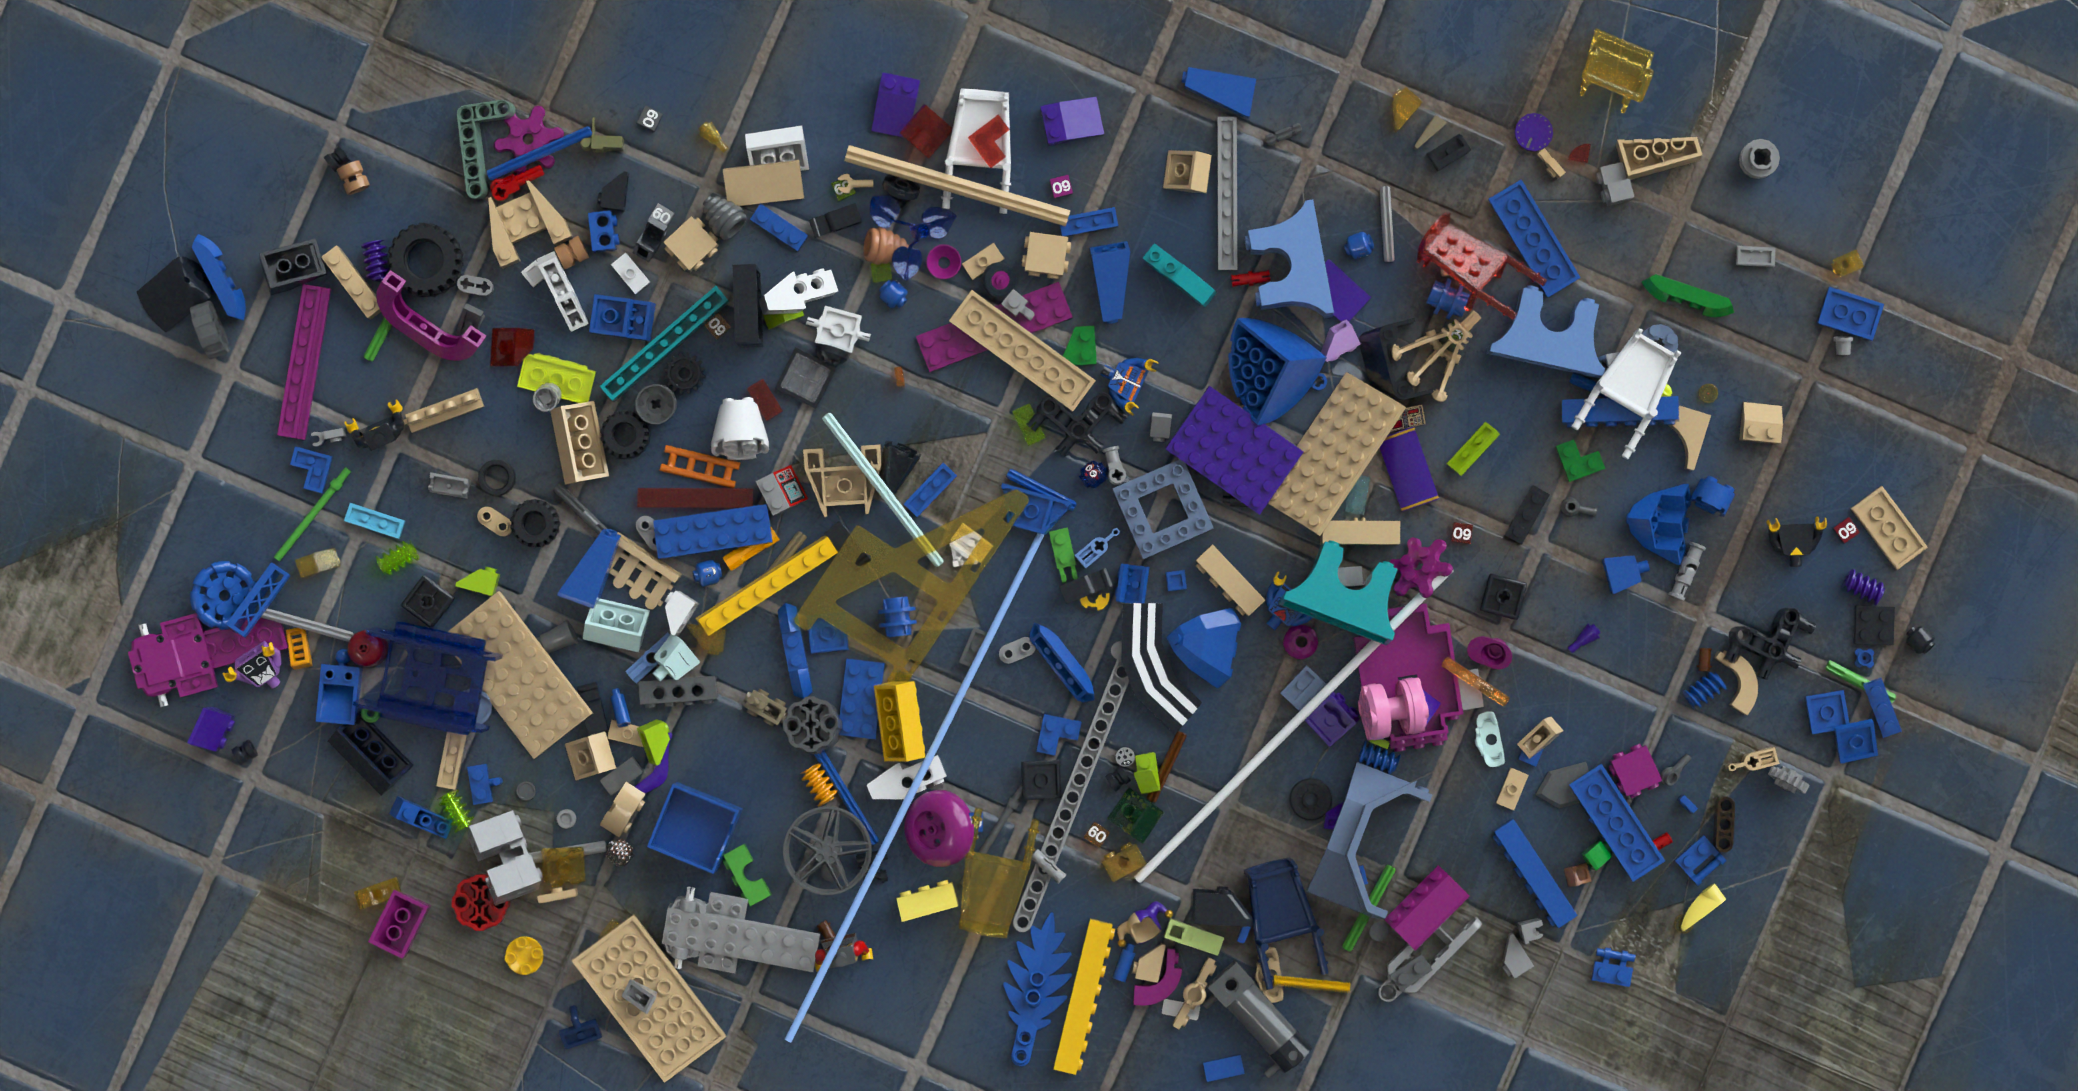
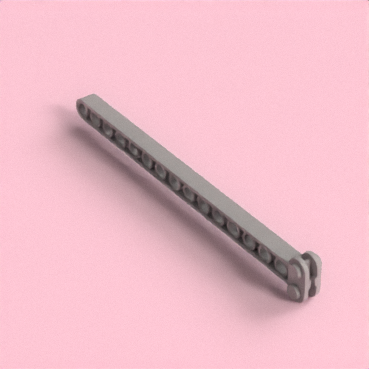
[1013,641,1129,932]

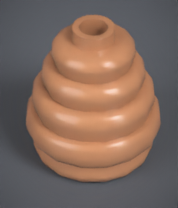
[863,227,910,265]

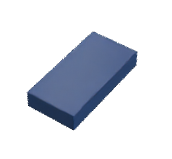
[1203,1055,1245,1082]

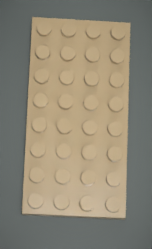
[1268,372,1406,536]
[441,591,593,759]
[572,914,726,1083]

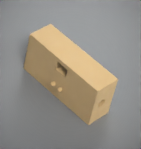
[1320,518,1400,545]

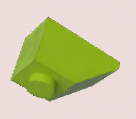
[455,566,500,596]
[637,719,670,766]

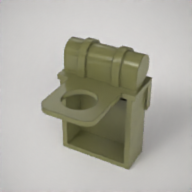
[580,117,624,153]

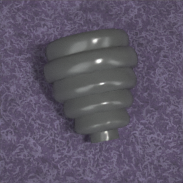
[703,196,747,240]

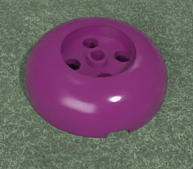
[904,790,974,867]

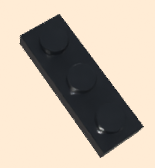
[1505,485,1550,545]

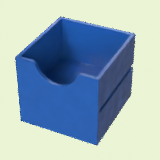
[647,782,743,874]

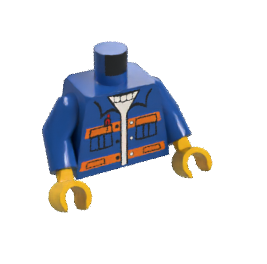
[1101,358,1158,416]

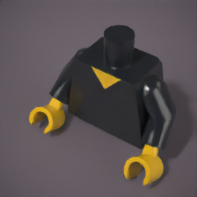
[345,399,404,451]
[1766,517,1827,567]

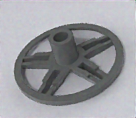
[783,806,872,895]

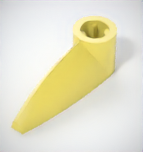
[1681,883,1726,931]

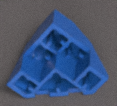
[1626,484,1691,565]
[1166,608,1241,688]

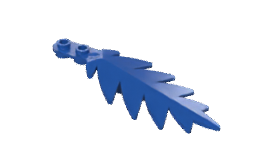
[1003,913,1072,1067]

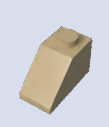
[1517,717,1563,759]
[1132,943,1166,983]

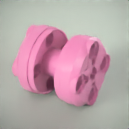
[1358,678,1429,740]

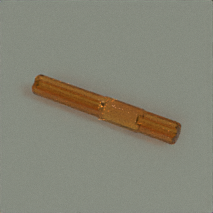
[1442,657,1510,706]

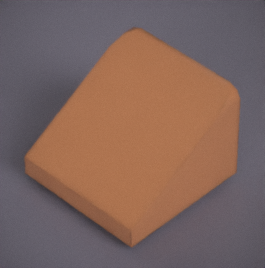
[1564,863,1591,887]

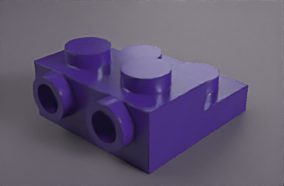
[1305,691,1360,747]

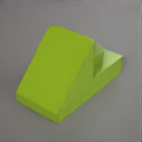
[1134,752,1161,794]

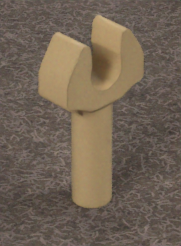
[838,174,873,194]

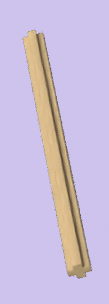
[845,145,1070,226]

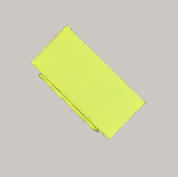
[517,353,596,403]

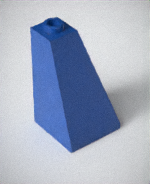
[1089,241,1130,324]
[557,529,621,608]

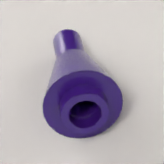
[1568,623,1601,653]

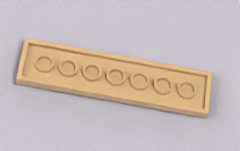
[949,290,1096,411]

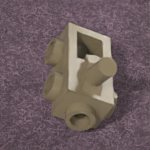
[744,688,788,726]

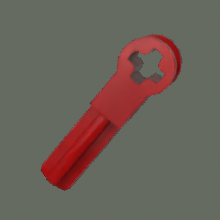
[490,165,544,201]

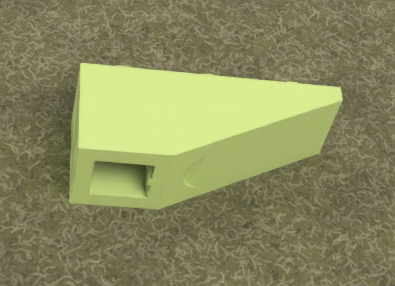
[1164,918,1224,956]

